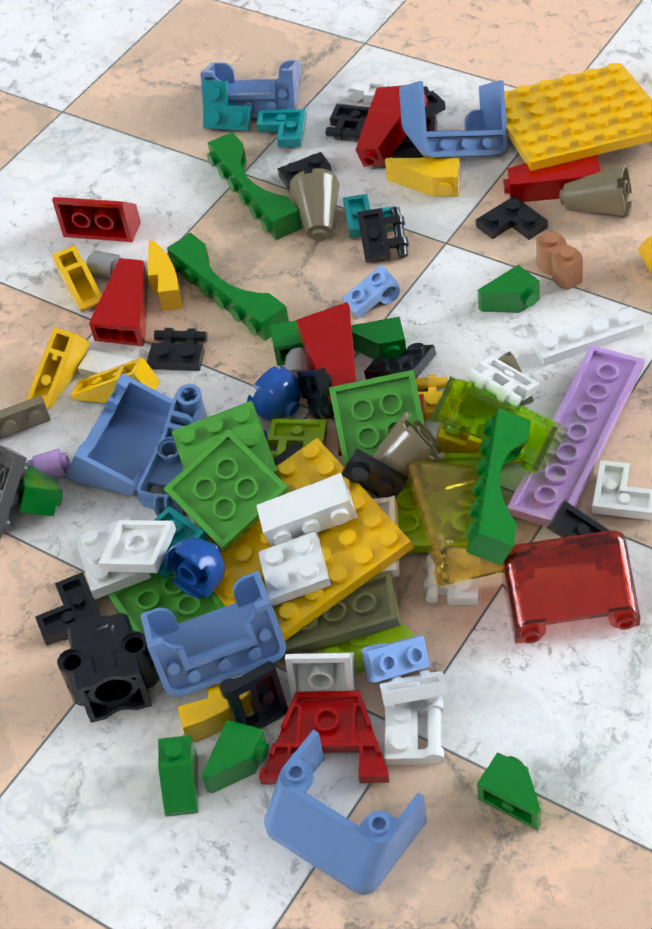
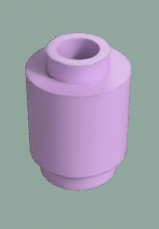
[27,448,71,478]

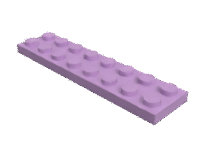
[507,345,644,527]

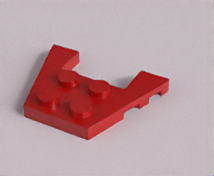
[259,690,389,785]

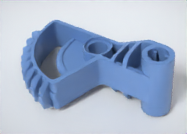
[137,384,207,516]

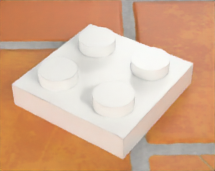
[99,520,176,573]
[258,531,331,606]

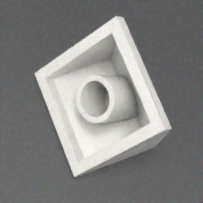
[285,652,356,699]

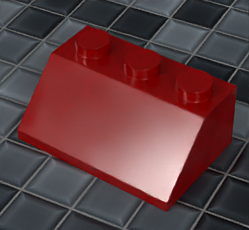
[52,197,141,242]

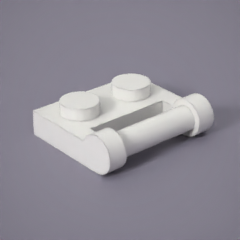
[385,699,444,765]

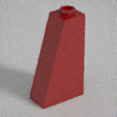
[355,85,428,167]
[503,155,601,202]
[89,258,148,346]
[296,302,356,403]

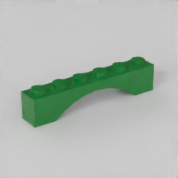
[207,132,302,240]
[167,233,289,341]
[465,408,531,566]

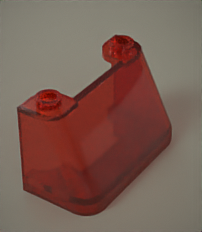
[501,530,641,644]

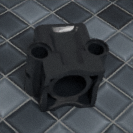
[57,613,159,723]

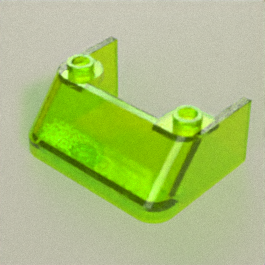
[430,376,569,474]

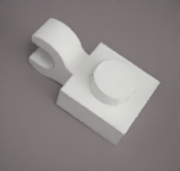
[348,80,389,103]

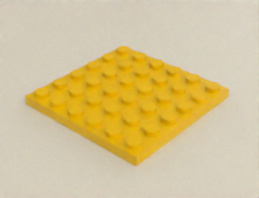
[504,63,652,171]
[195,438,414,641]

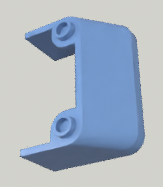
[399,80,508,158]
[264,730,427,895]

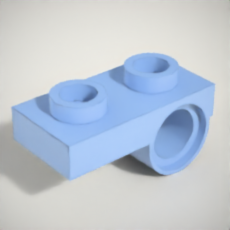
[342,265,400,318]
[361,635,430,683]

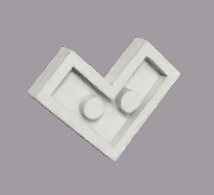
[592,460,652,520]

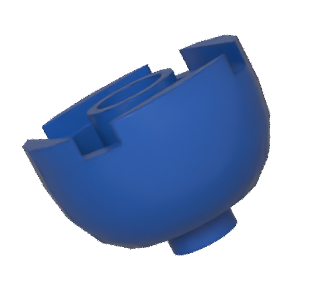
[247,365,301,421]
[163,537,225,599]

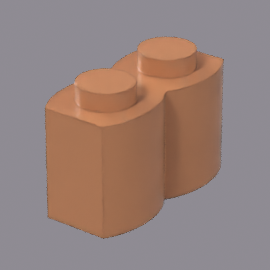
[536,231,583,290]

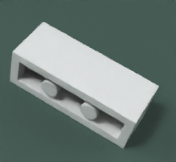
[256,473,358,547]

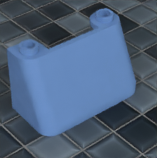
[200,60,302,118]
[66,373,173,496]
[140,571,286,697]

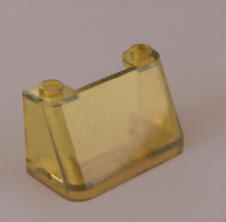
[407,460,514,587]

